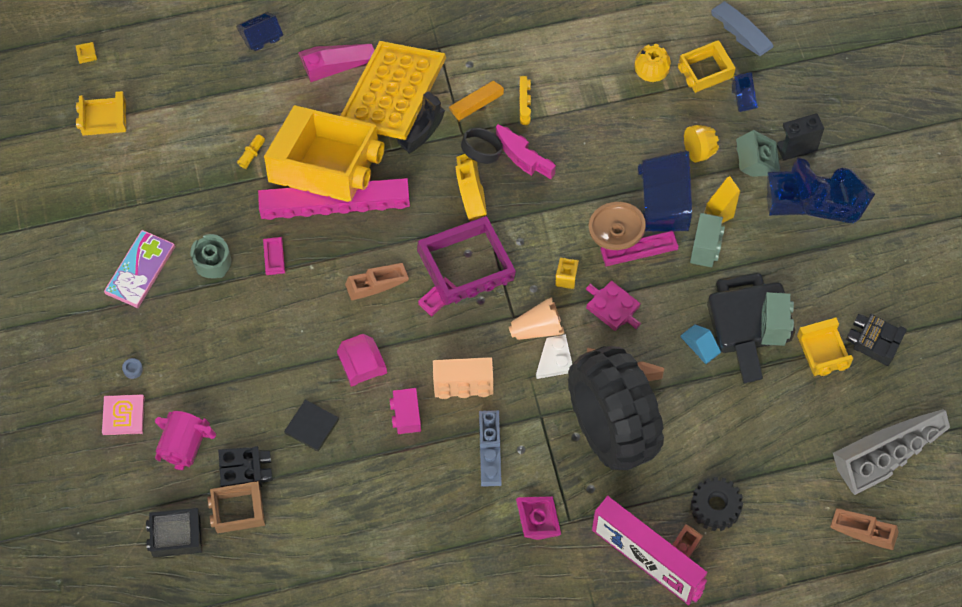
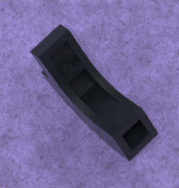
[397,91,445,154]

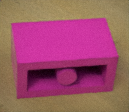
[390,388,421,434]

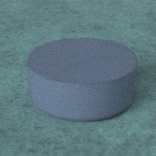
[122,358,143,379]

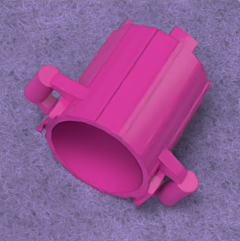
[155,411,216,470]

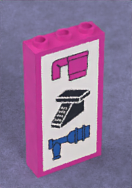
[592,496,708,605]

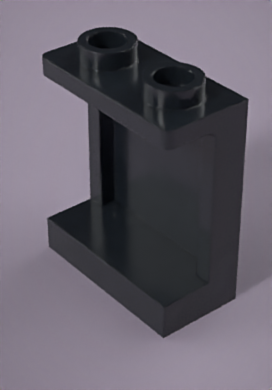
[777,113,824,161]

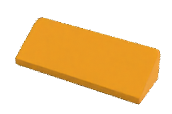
[449,81,504,121]

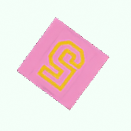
[102,395,144,435]

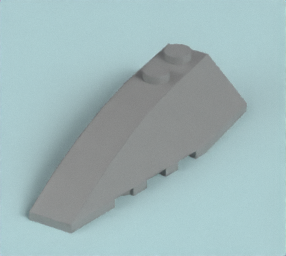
[833,409,950,495]

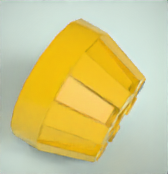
[634,44,671,82]
[684,125,719,163]

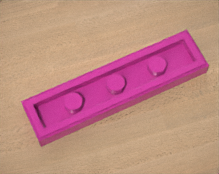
[600,231,678,267]

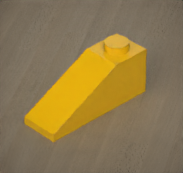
[704,176,740,223]

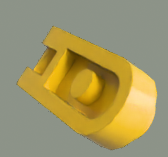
[520,76,531,125]

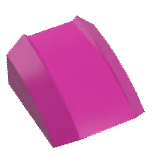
[337,334,387,387]

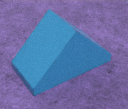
[680,325,721,364]

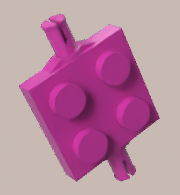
[586,281,641,331]

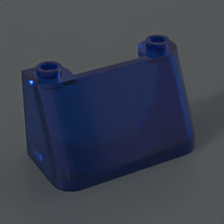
[638,151,692,231]
[792,158,875,223]

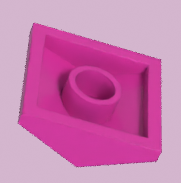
[516,497,561,540]

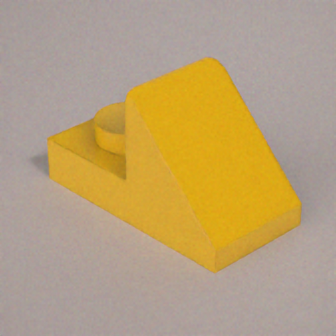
[555,258,579,289]

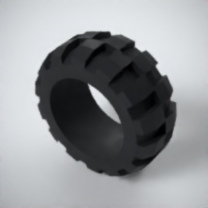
[568,346,664,470]

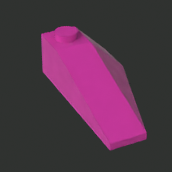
[298,44,375,82]

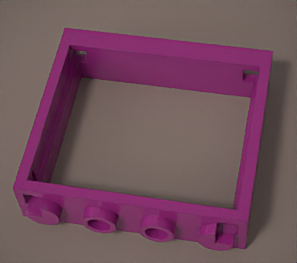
[417,216,516,306]

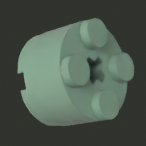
[190,234,232,278]

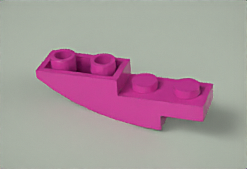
[496,124,556,179]

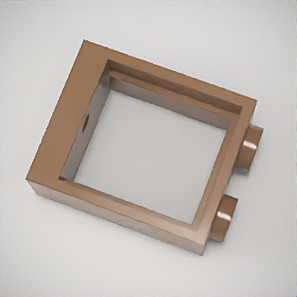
[208,481,265,534]

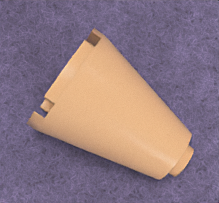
[509,297,564,340]

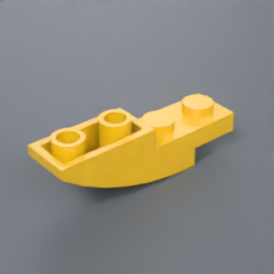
[455,154,487,221]

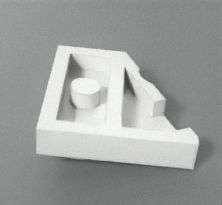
[536,334,572,379]

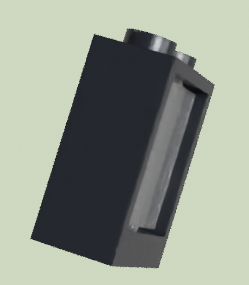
[146,508,202,558]

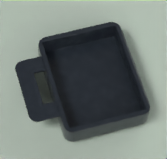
[707,273,795,353]

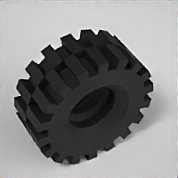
[691,477,743,531]

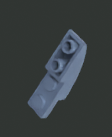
[479,410,501,486]

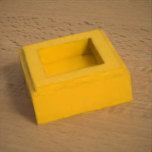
[76,42,97,64]

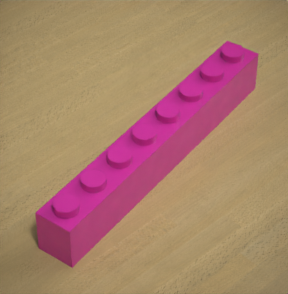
[258,178,410,220]

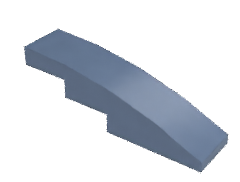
[711,1,773,56]

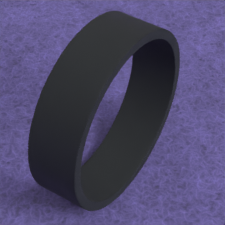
[461,128,503,164]

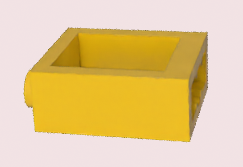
[678,40,735,93]

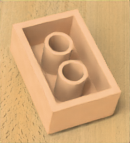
[433,357,493,399]

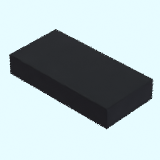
[734,341,763,383]

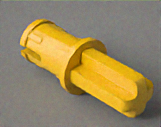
[237,134,265,169]

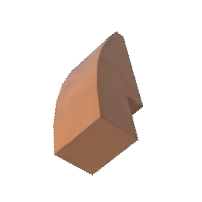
[345,263,409,300]
[831,508,899,550]

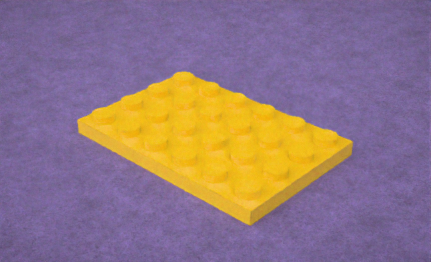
[340,41,446,140]

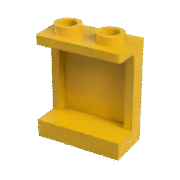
[76,91,126,136]
[797,318,853,376]

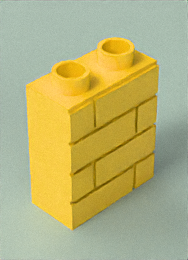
[264,105,385,202]

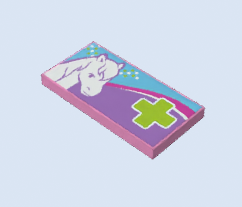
[104,230,175,308]

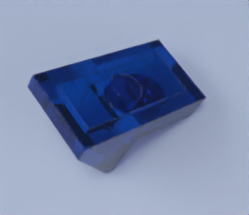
[732,72,758,112]

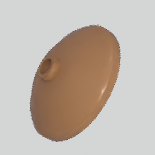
[589,202,646,250]

